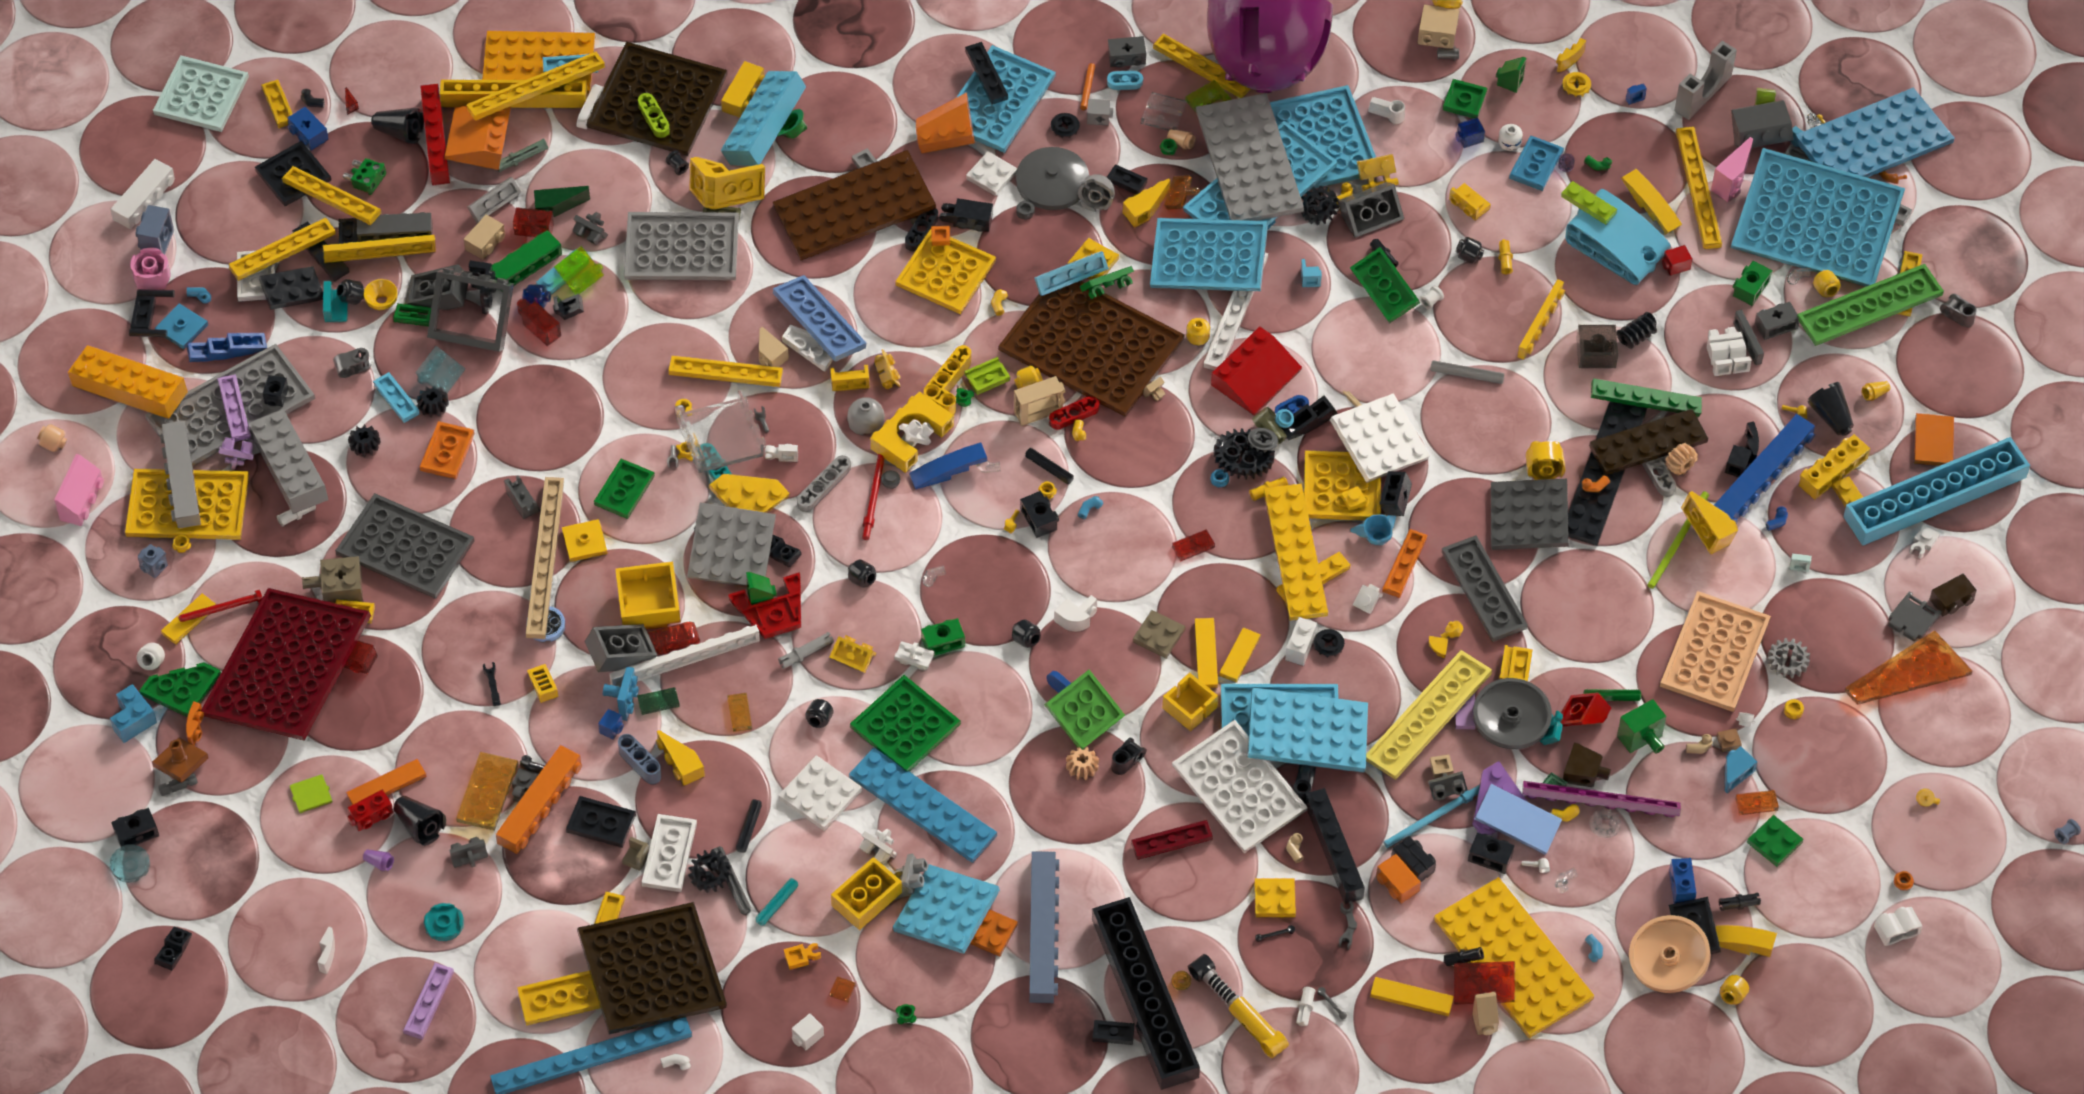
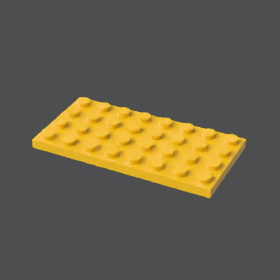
[1434,877,1595,1039]

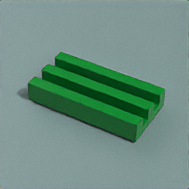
[393,303,431,327]

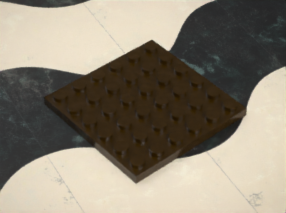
[586,41,728,156]
[577,902,727,1034]

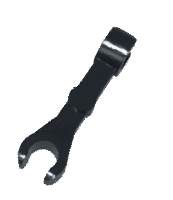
[483,662,501,706]

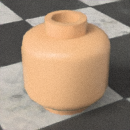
[37,424,67,452]

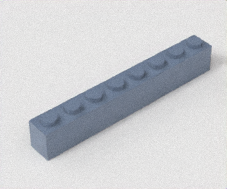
[1029,851,1059,1003]

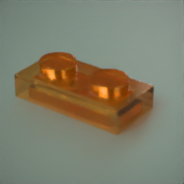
[1735,790,1779,815]

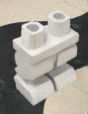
[1706,327,1752,376]

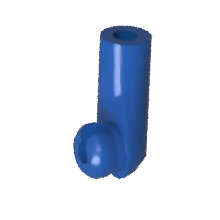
[1765,506,1788,531]

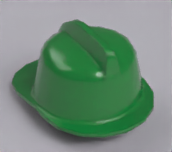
[777,109,807,139]

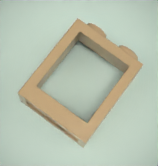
[1014,376,1065,426]

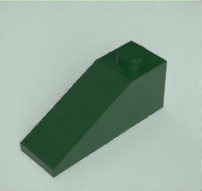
[534,186,590,219]

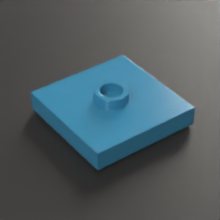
[155,303,208,349]

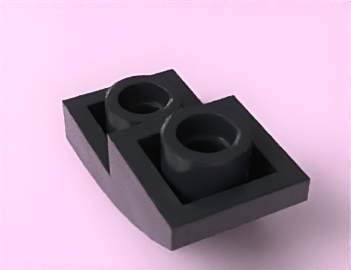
[769,535,802,567]
[154,926,192,971]

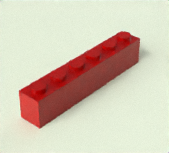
[420,84,450,185]

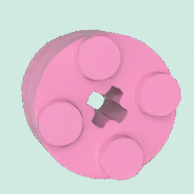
[130,248,171,290]

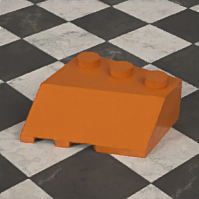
[916,92,975,153]

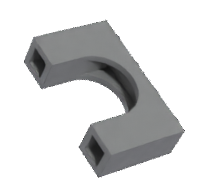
[1674,41,1737,120]

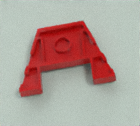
[728,572,801,639]

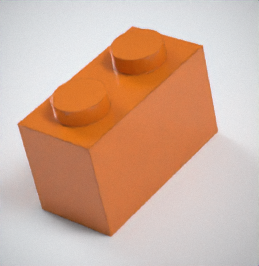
[1376,854,1421,904]

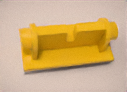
[874,349,901,389]

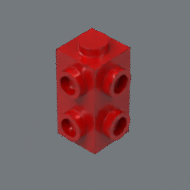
[347,789,394,831]

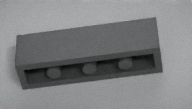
[357,212,433,242]

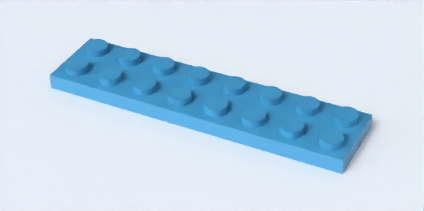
[849,747,997,863]

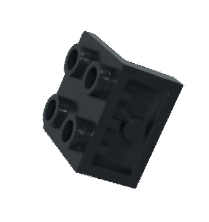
[468,260,496,314]

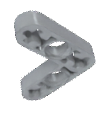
[1642,455,1676,497]

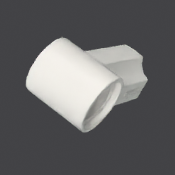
[1368,97,1405,124]

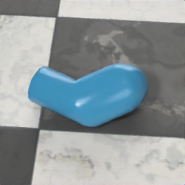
[187,287,211,304]

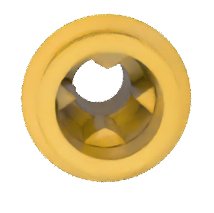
[1861,381,1891,401]

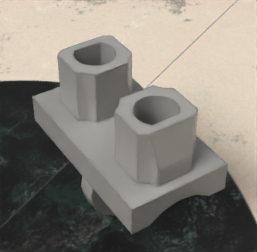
[894,854,929,895]

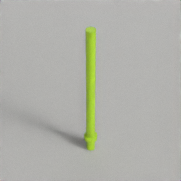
[1647,491,1709,589]

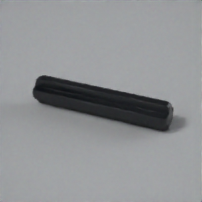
[1025,448,1074,484]
[736,799,762,853]

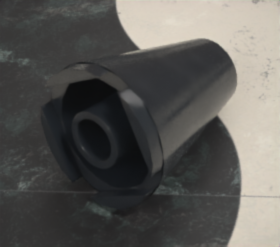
[371,108,424,144]
[1807,382,1854,436]
[393,796,446,846]

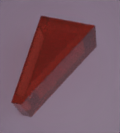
[345,87,359,115]

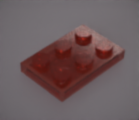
[1454,961,1515,1004]

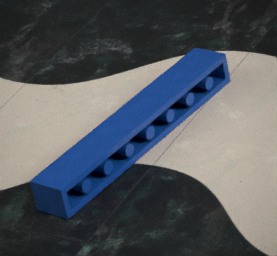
[1714,414,1815,524]

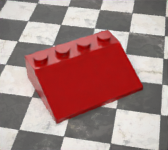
[1211,326,1302,416]

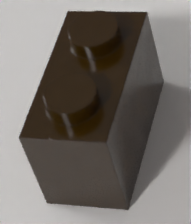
[1929,573,1977,617]

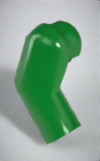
[1584,155,1612,171]

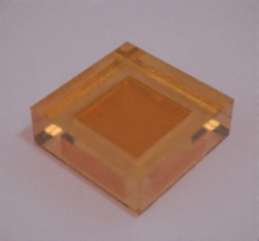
[830,976,856,1003]

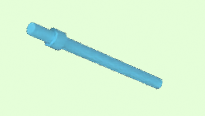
[1383,784,1480,848]

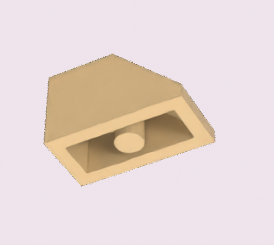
[759,327,789,367]
[1472,992,1499,1035]

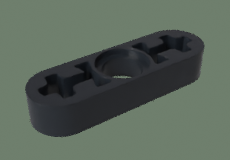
[905,208,938,251]

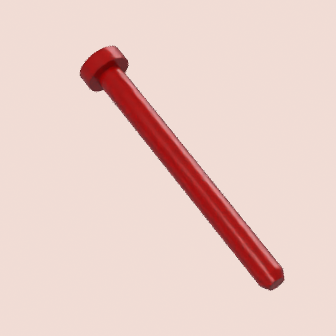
[178,590,263,622]

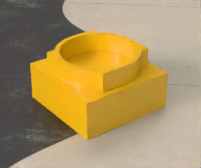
[615,561,681,629]

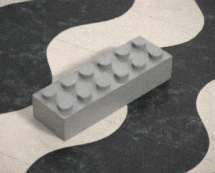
[248,409,328,514]

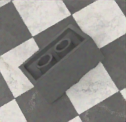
[1731,100,1793,148]
[1338,182,1405,237]

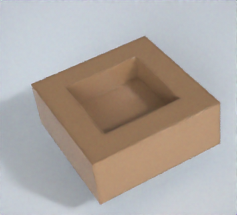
[1717,729,1742,752]

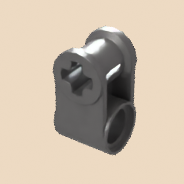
[1940,294,1977,327]
[333,348,372,378]

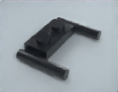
[129,289,175,337]

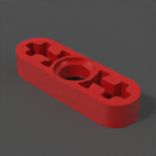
[1049,396,1099,430]

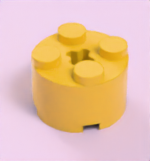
[1525,441,1566,480]

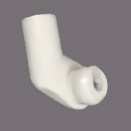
[660,1054,691,1070]

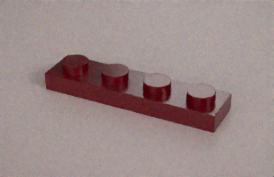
[1131,820,1213,860]

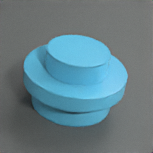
[1275,409,1294,428]

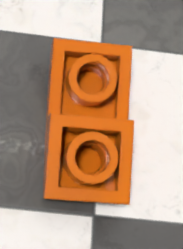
[186,702,204,745]

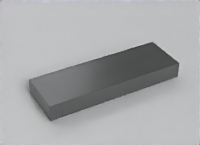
[1733,310,1764,365]

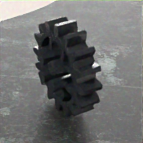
[688,849,732,893]

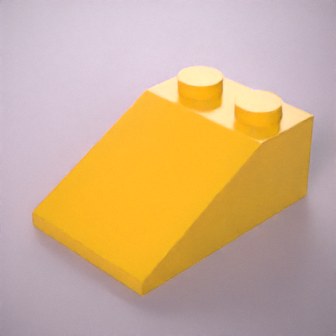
[1681,491,1738,555]

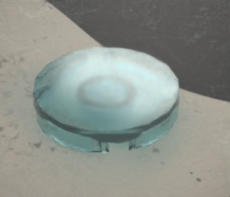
[110,845,150,883]

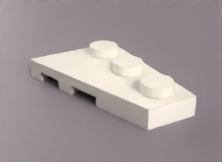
[782,325,833,372]

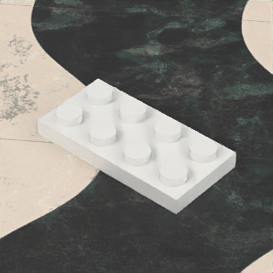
[642,814,697,892]

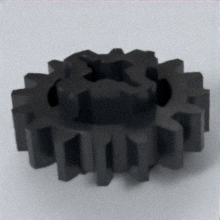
[1300,186,1339,225]

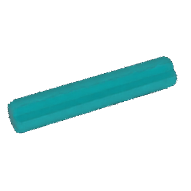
[755,878,798,926]

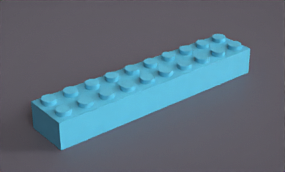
[1843,437,2030,546]

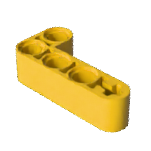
[924,345,972,415]

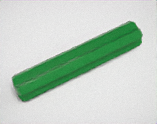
[1583,689,1641,701]

